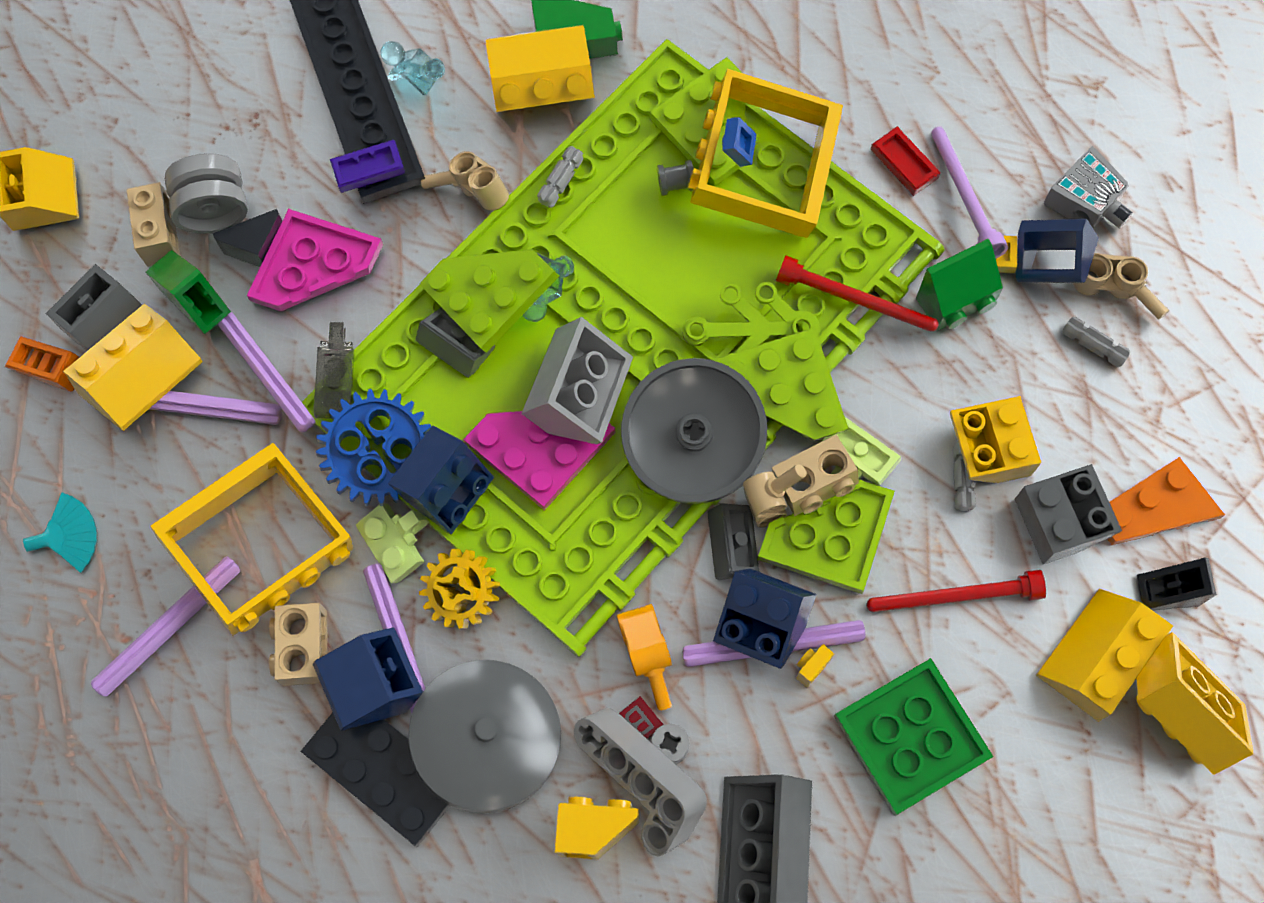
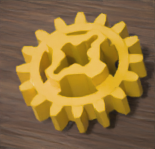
[419,549,500,629]

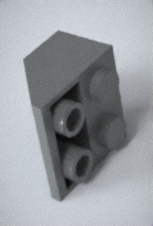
[45,264,142,351]
[1015,464,1122,565]

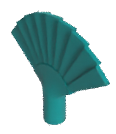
[23,492,97,573]

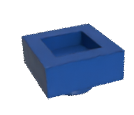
[722,117,757,167]

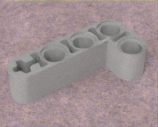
[574,708,707,856]

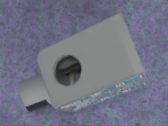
[1043,146,1133,229]

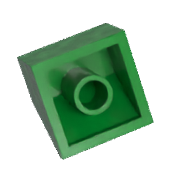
[916,239,1003,331]

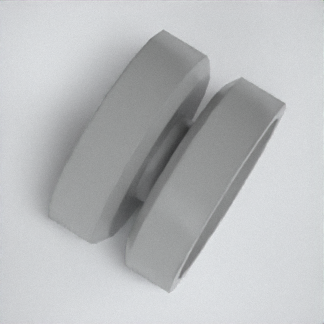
[164,153,248,234]

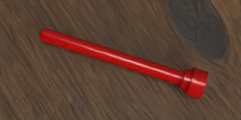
[776,255,939,332]
[866,570,1046,612]

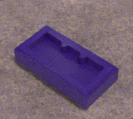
[330,140,405,193]

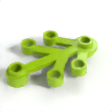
[682,282,820,356]

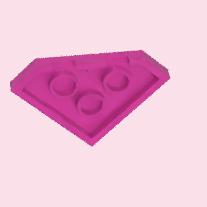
[247,209,383,311]
[463,411,616,511]

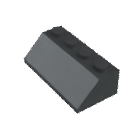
[717,774,812,903]

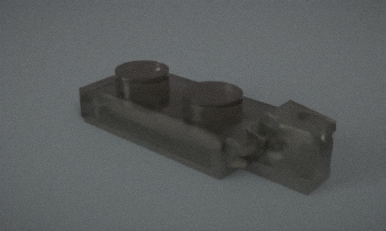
[314,322,355,419]

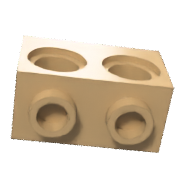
[126,182,180,267]
[772,434,859,516]
[269,603,327,686]

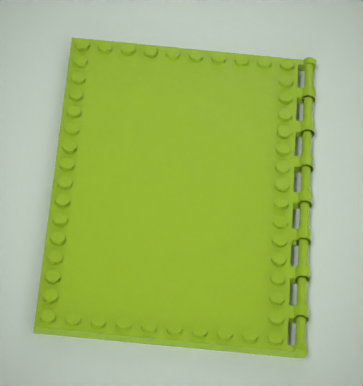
[302,39,945,657]

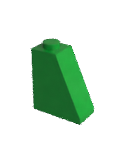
[531,0,623,59]
[145,250,231,334]

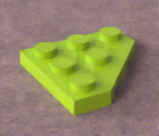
[650,57,746,186]
[419,250,560,353]
[713,327,849,441]
[757,480,895,594]

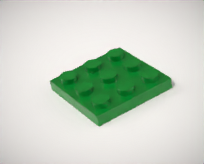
[834,658,994,816]

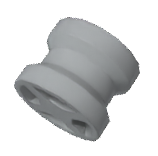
[651,724,689,765]

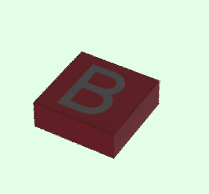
[618,696,664,740]

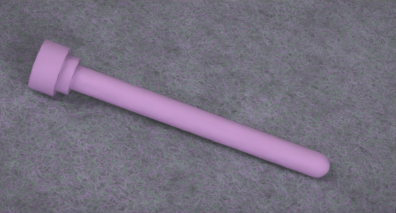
[932,126,1008,259]

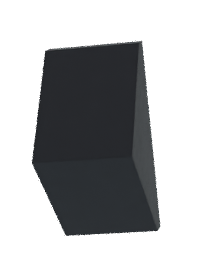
[213,209,283,267]
[1137,557,1217,611]

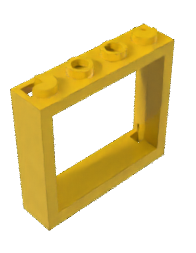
[688,69,843,238]
[150,443,353,636]

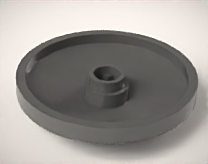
[621,358,767,504]
[409,660,561,813]

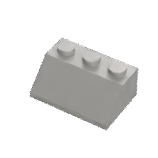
[522,317,633,444]

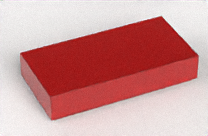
[870,126,941,196]

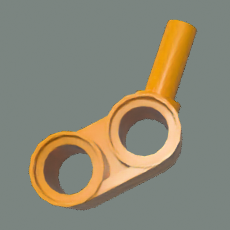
[616,604,672,711]

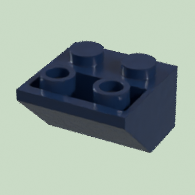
[388,425,494,535]
[713,568,817,669]
[313,627,423,731]

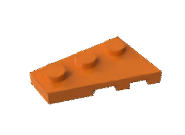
[1107,457,1225,545]

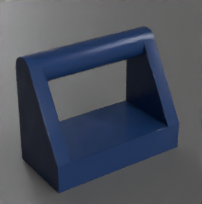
[1016,219,1099,283]

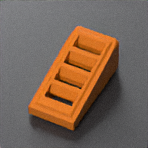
[5,336,80,392]

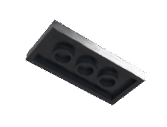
[300,712,450,847]

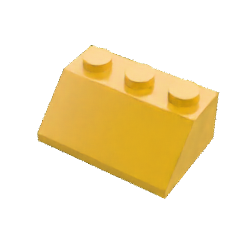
[485,25,595,112]
[63,303,202,431]
[1036,588,1173,722]
[1136,632,1254,775]

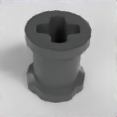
[657,160,693,196]

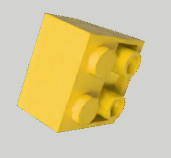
[0,147,79,231]
[950,396,1042,483]
[555,797,639,860]

